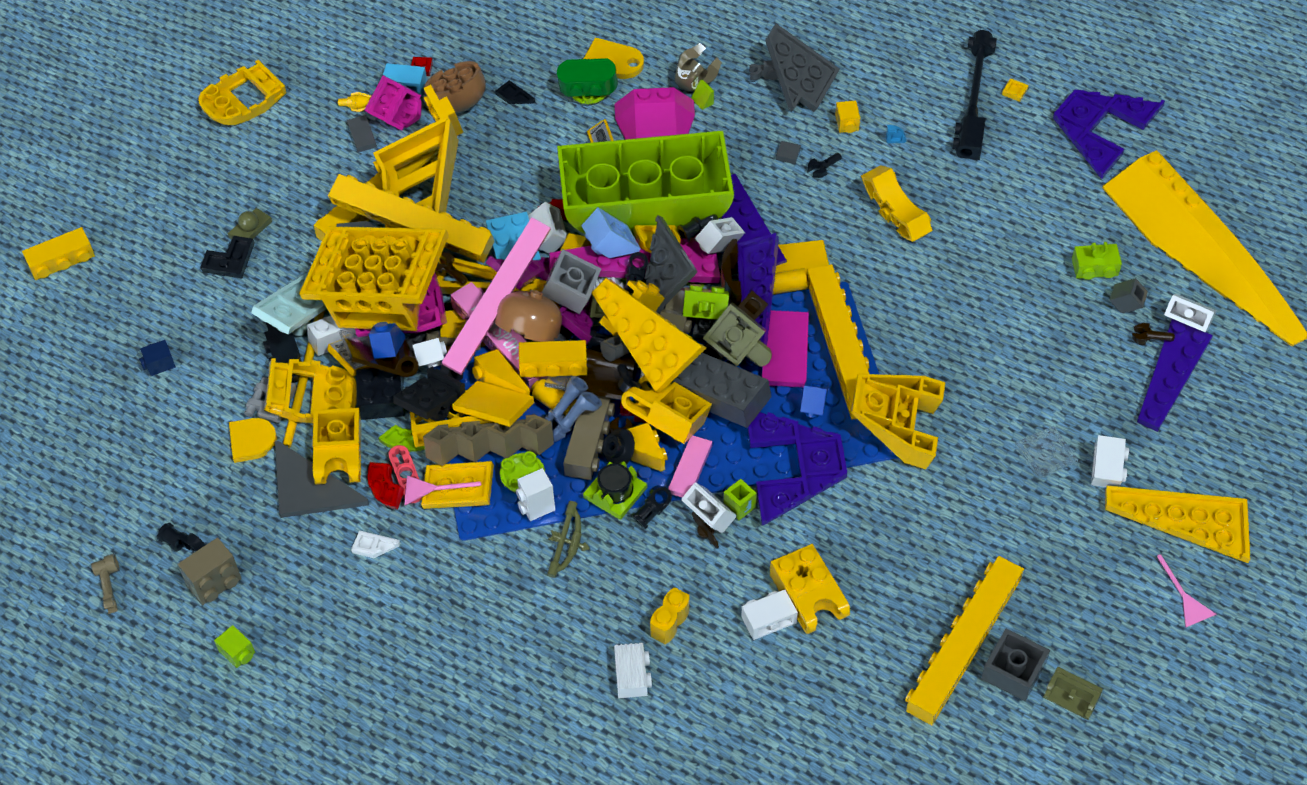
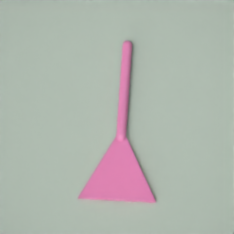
[404,475,482,505]
[1157,554,1217,627]

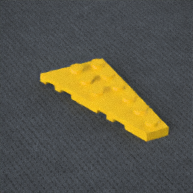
[592,278,706,393]
[1105,486,1250,563]

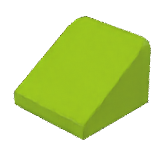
[691,80,714,110]

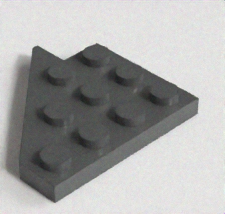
[765,23,840,112]

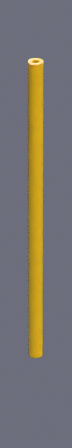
[283,311,325,448]

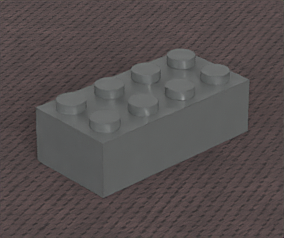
[670,353,771,428]

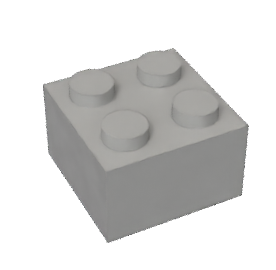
[541,249,601,314]

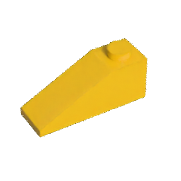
[472,349,530,395]

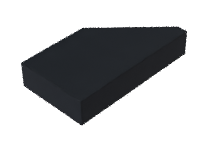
[495,80,535,104]

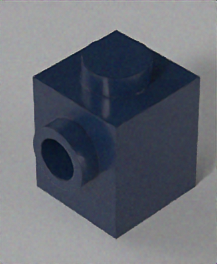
[139,340,176,376]

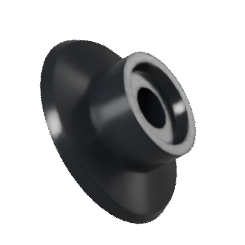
[602,428,635,464]

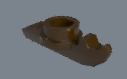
[692,511,719,549]

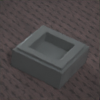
[776,141,801,164]

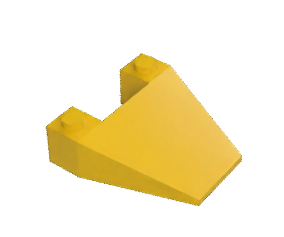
[851,374,945,469]

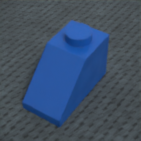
[369,322,405,359]
[800,379,830,418]

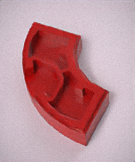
[368,462,404,510]

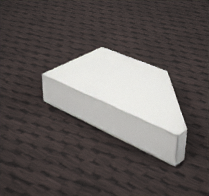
[351,530,400,558]

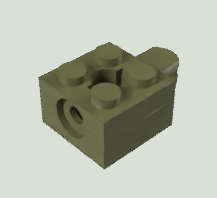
[703,302,772,367]

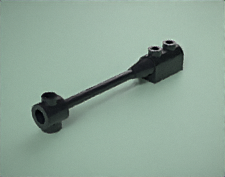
[952,30,997,161]

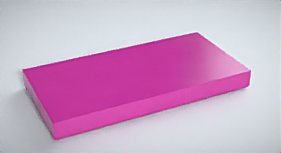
[762,310,809,387]

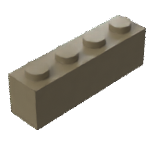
[563,396,615,480]

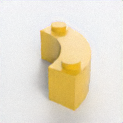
[861,165,932,242]

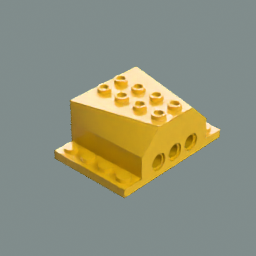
[299,226,449,331]

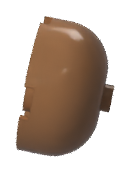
[424,61,486,113]
[494,290,562,342]

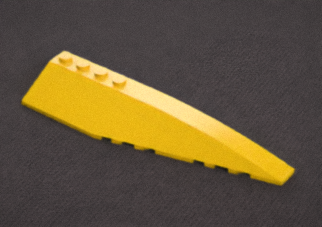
[1102,150,1307,346]

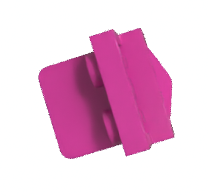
[364,75,422,130]

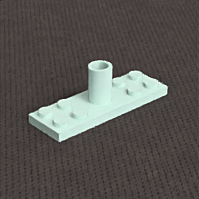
[251,272,327,336]

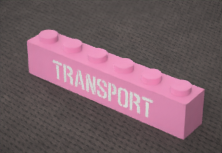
[450,282,551,392]

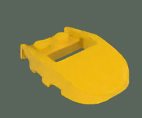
[198,60,286,125]
[264,358,357,423]

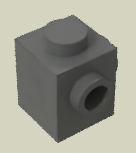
[1109,278,1148,313]

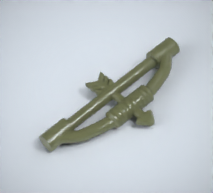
[547,501,590,578]

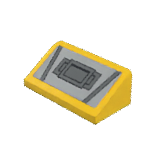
[587,119,614,143]

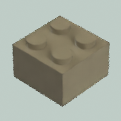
[177,537,242,605]

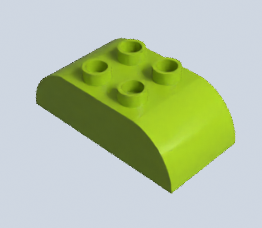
[557,131,734,236]

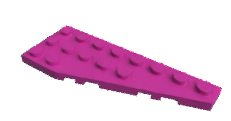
[548,235,720,284]

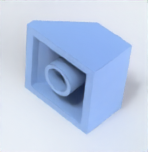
[581,207,641,258]

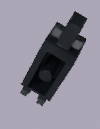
[263,322,302,383]

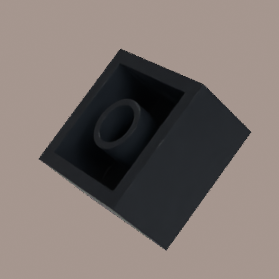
[356,368,404,420]

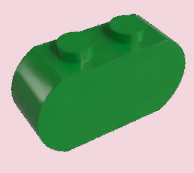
[557,58,618,97]

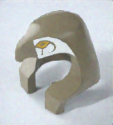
[675,43,722,92]

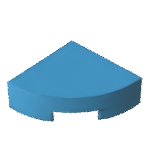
[886,125,906,144]

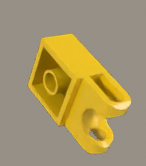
[621,375,712,444]
[313,408,361,485]
[770,544,850,634]

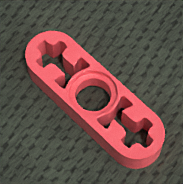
[389,445,422,503]

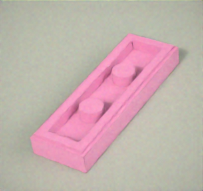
[668,436,712,497]

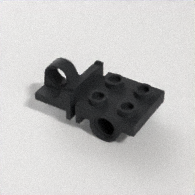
[393,365,465,421]

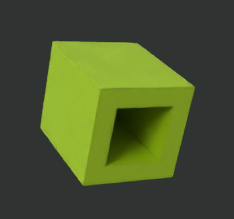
[724,479,757,521]
[214,625,255,668]

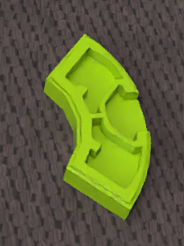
[378,425,425,452]

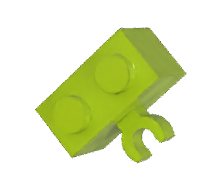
[1072,242,1122,280]
[682,284,729,320]

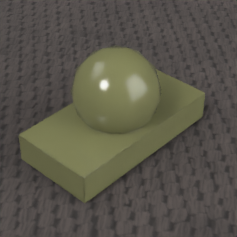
[227,208,273,240]

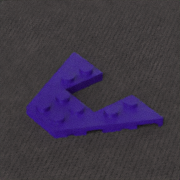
[1053,89,1165,179]
[747,412,847,526]

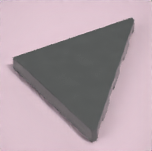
[645,215,698,313]
[275,441,369,518]

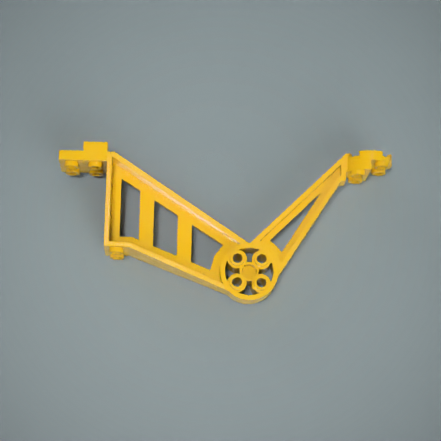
[373,85,560,309]

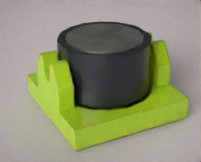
[583,461,647,520]

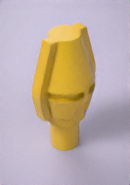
[338,92,371,112]

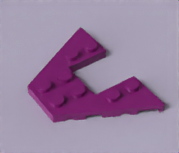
[486,256,593,344]

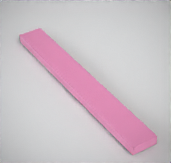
[442,217,551,375]

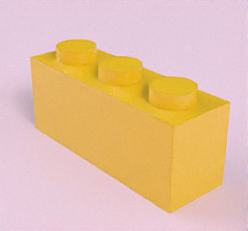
[22,227,95,280]
[519,340,587,378]

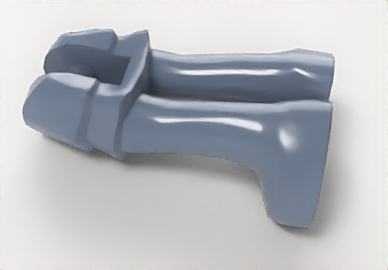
[544,376,602,442]

